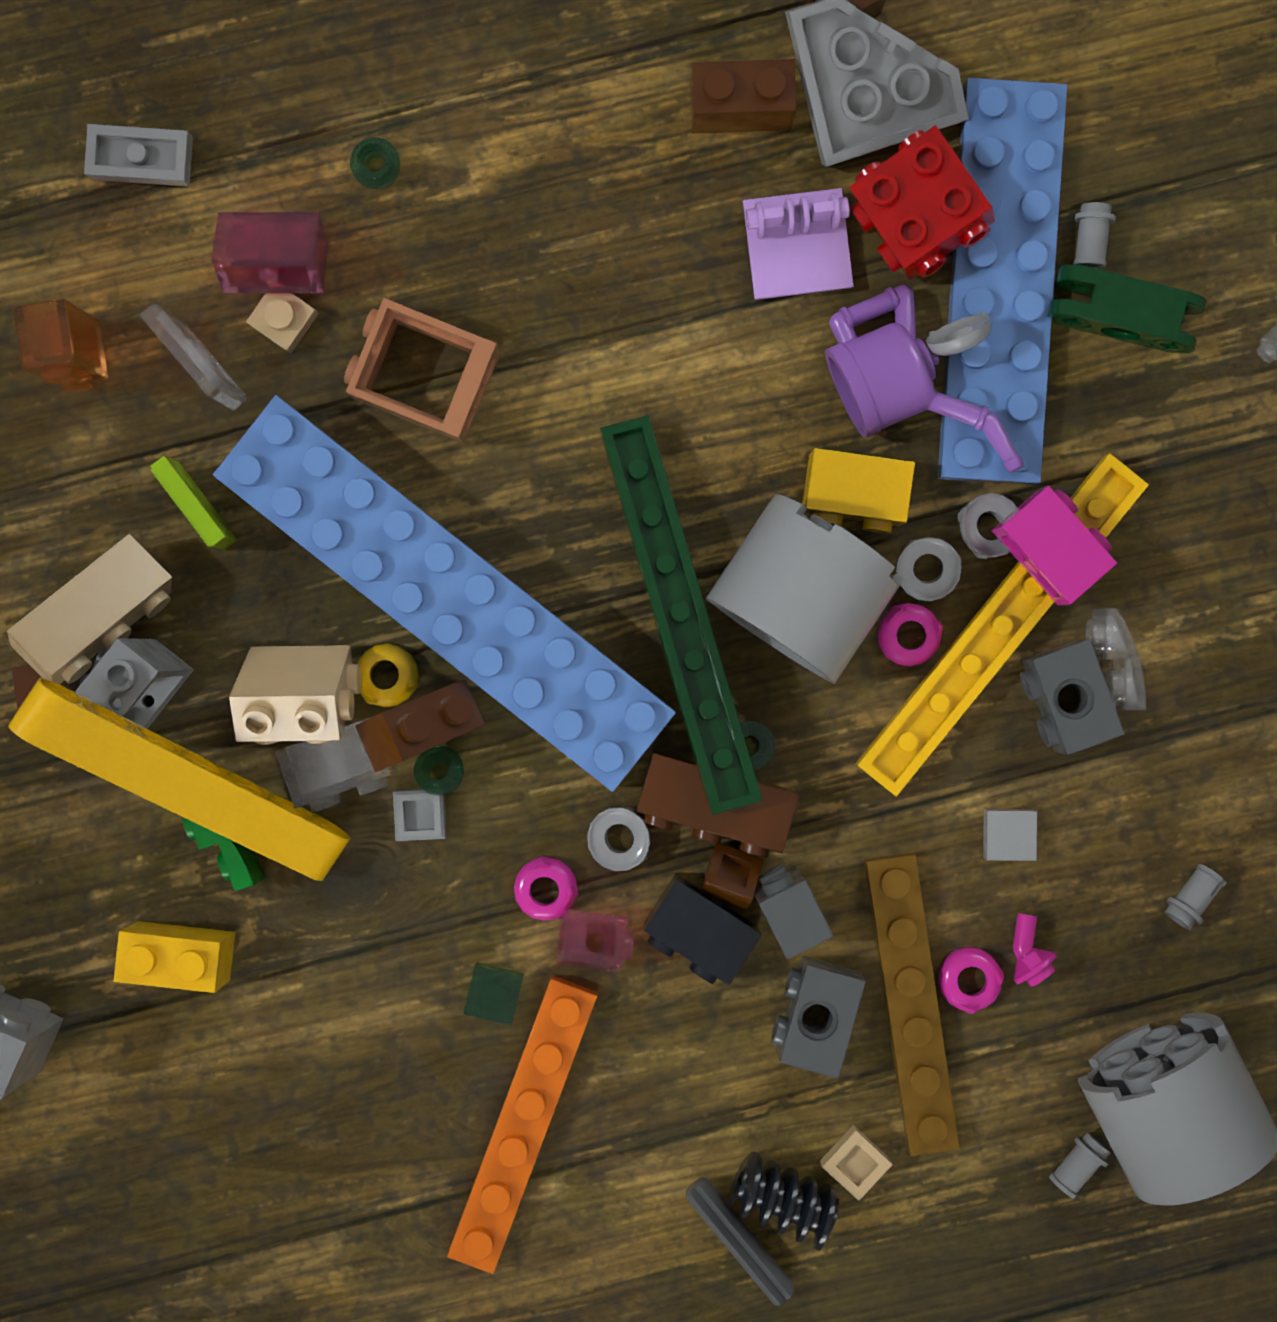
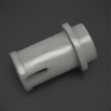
[1073,202,1116,269]
[1164,864,1227,930]
[1049,1131,1112,1199]

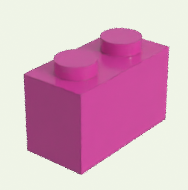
[991,486,1117,606]

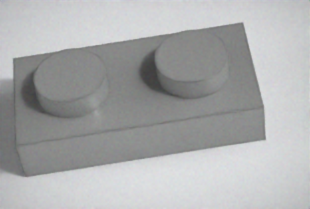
[84,124,193,187]

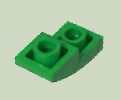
[182,817,265,891]

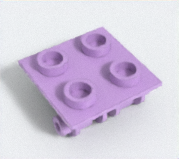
[743,188,854,300]

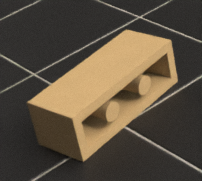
[7,534,172,685]

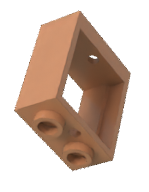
[344,298,501,444]

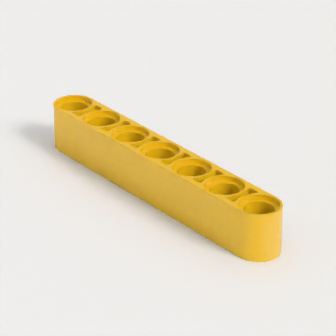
[8,678,350,881]

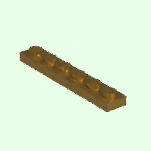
[864,852,960,1156]

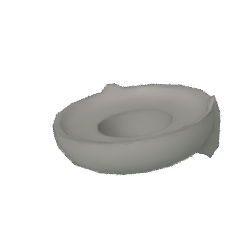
[926,311,992,356]
[958,493,1017,559]
[896,537,962,601]
[587,807,651,871]

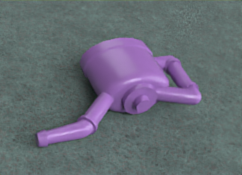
[825,285,1024,473]

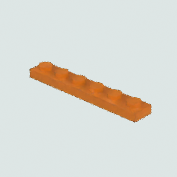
[447,975,598,1274]

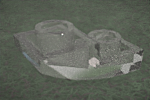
[1085,608,1146,710]

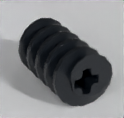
[727,1152,839,1251]

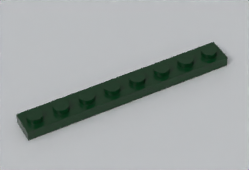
[600,415,763,816]

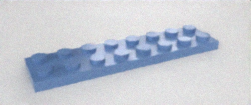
[937,78,1067,485]

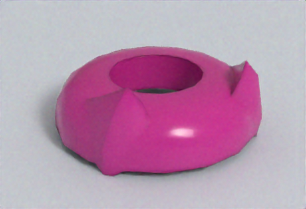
[877,603,943,667]
[514,856,579,921]
[937,947,1004,1014]

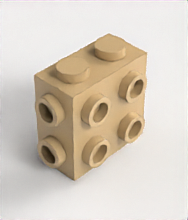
[229,645,362,745]

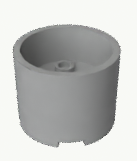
[706,494,904,684]
[1078,1013,1277,1205]

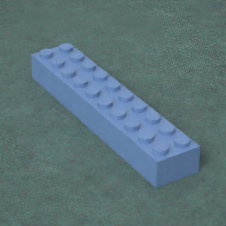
[213,395,676,792]

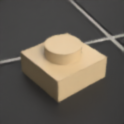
[246,281,319,354]
[820,1125,893,1201]

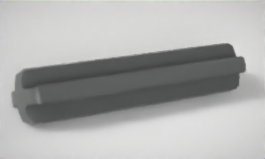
[686,1177,795,1306]

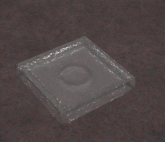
[140,303,247,411]

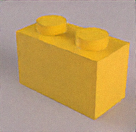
[802,448,915,533]
[113,921,235,993]

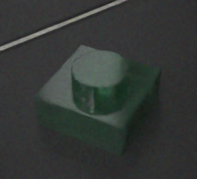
[463,962,524,1026]

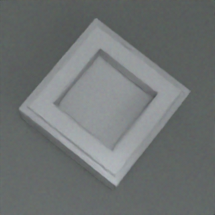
[393,788,447,841]
[983,809,1037,861]

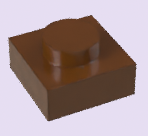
[700,843,763,909]

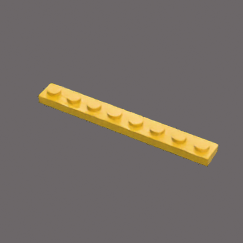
[855,453,1149,797]

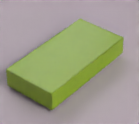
[150,456,238,550]

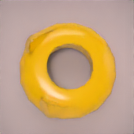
[357,643,419,707]

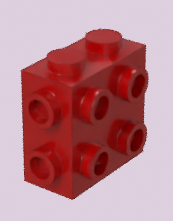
[849,125,995,281]

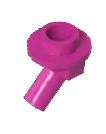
[1013,913,1057,987]

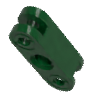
[1047,265,1207,353]

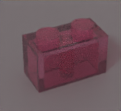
[211,211,328,293]

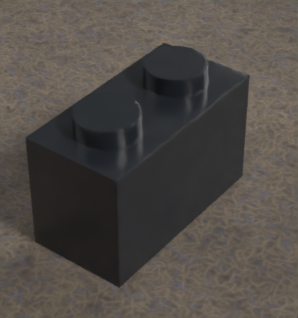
[644,873,762,985]

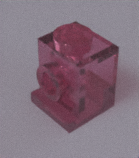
[556,909,634,971]

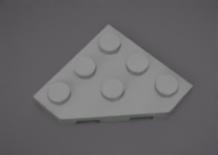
[785,0,969,167]

